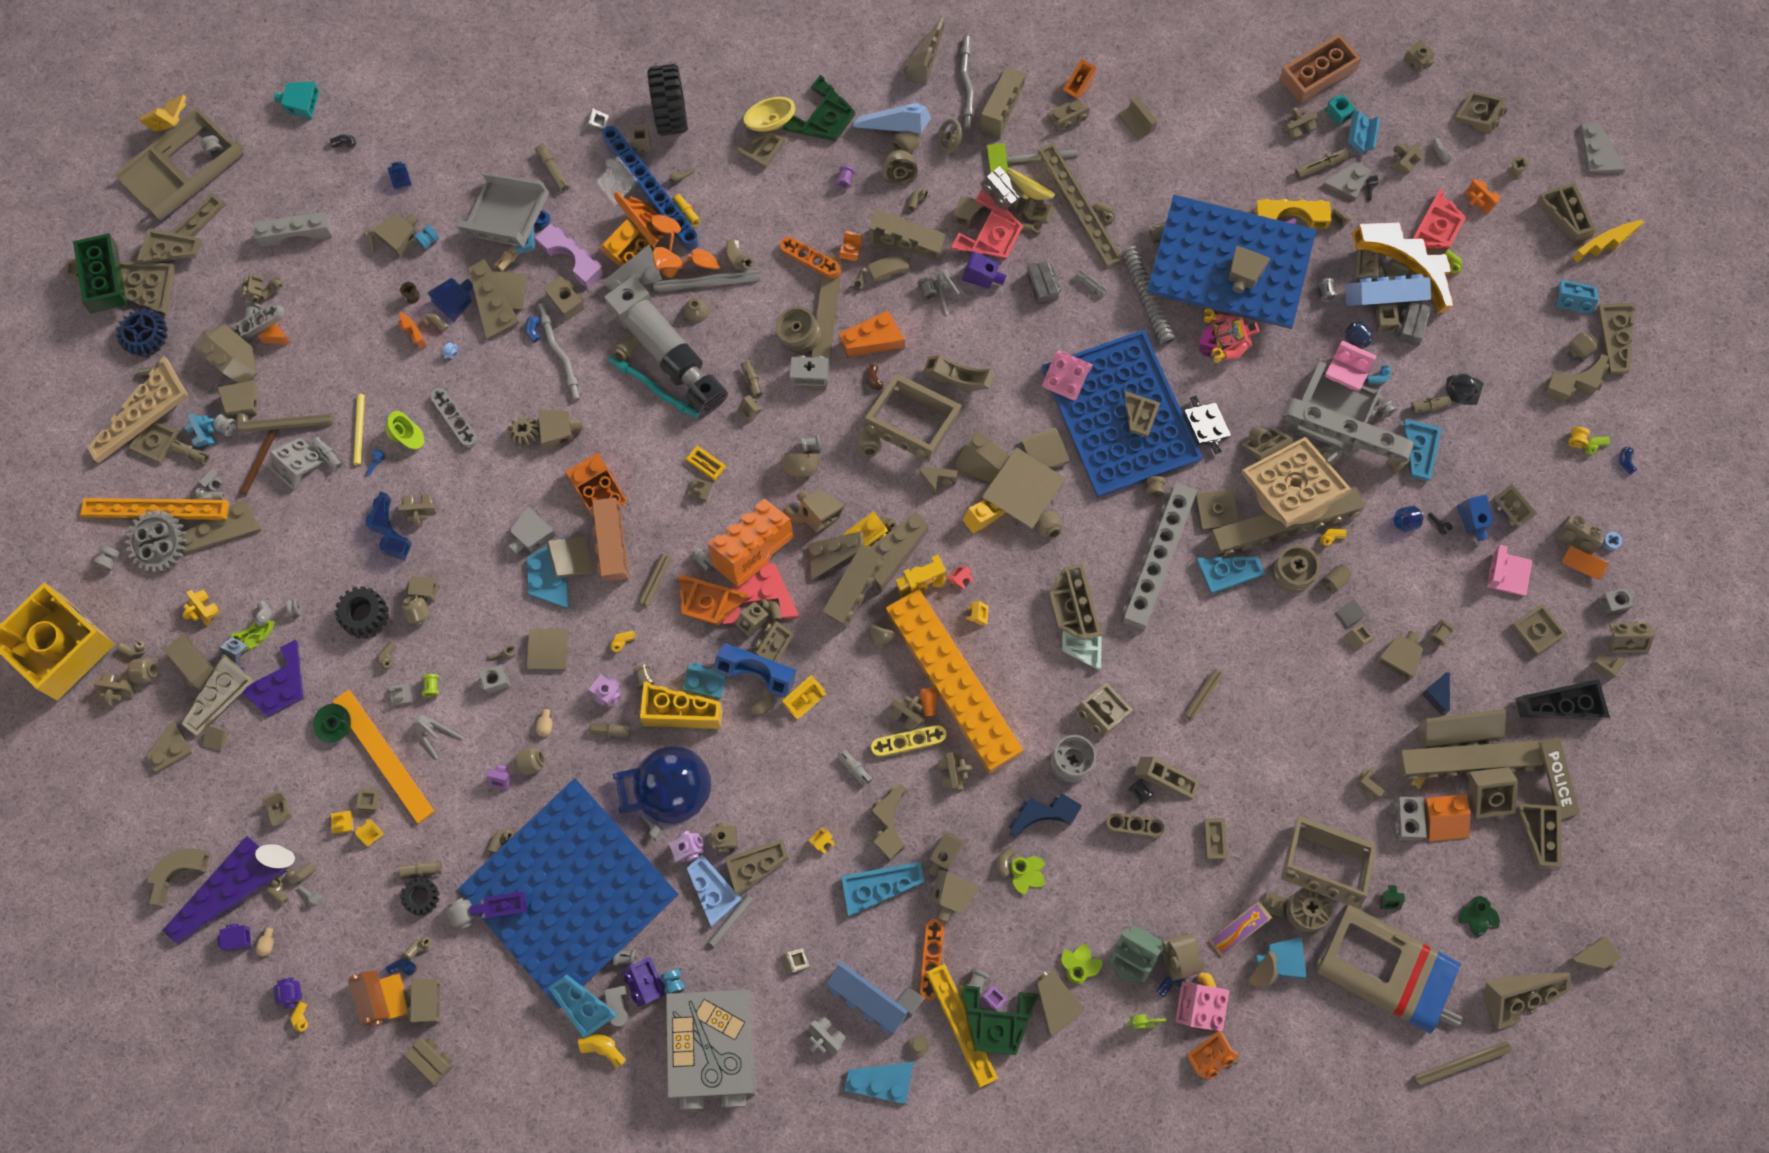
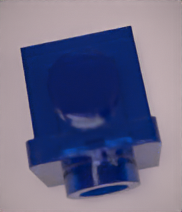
[388,161,412,189]

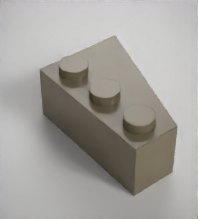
[1536,182,1596,244]
[164,634,215,690]
[1516,804,1562,871]

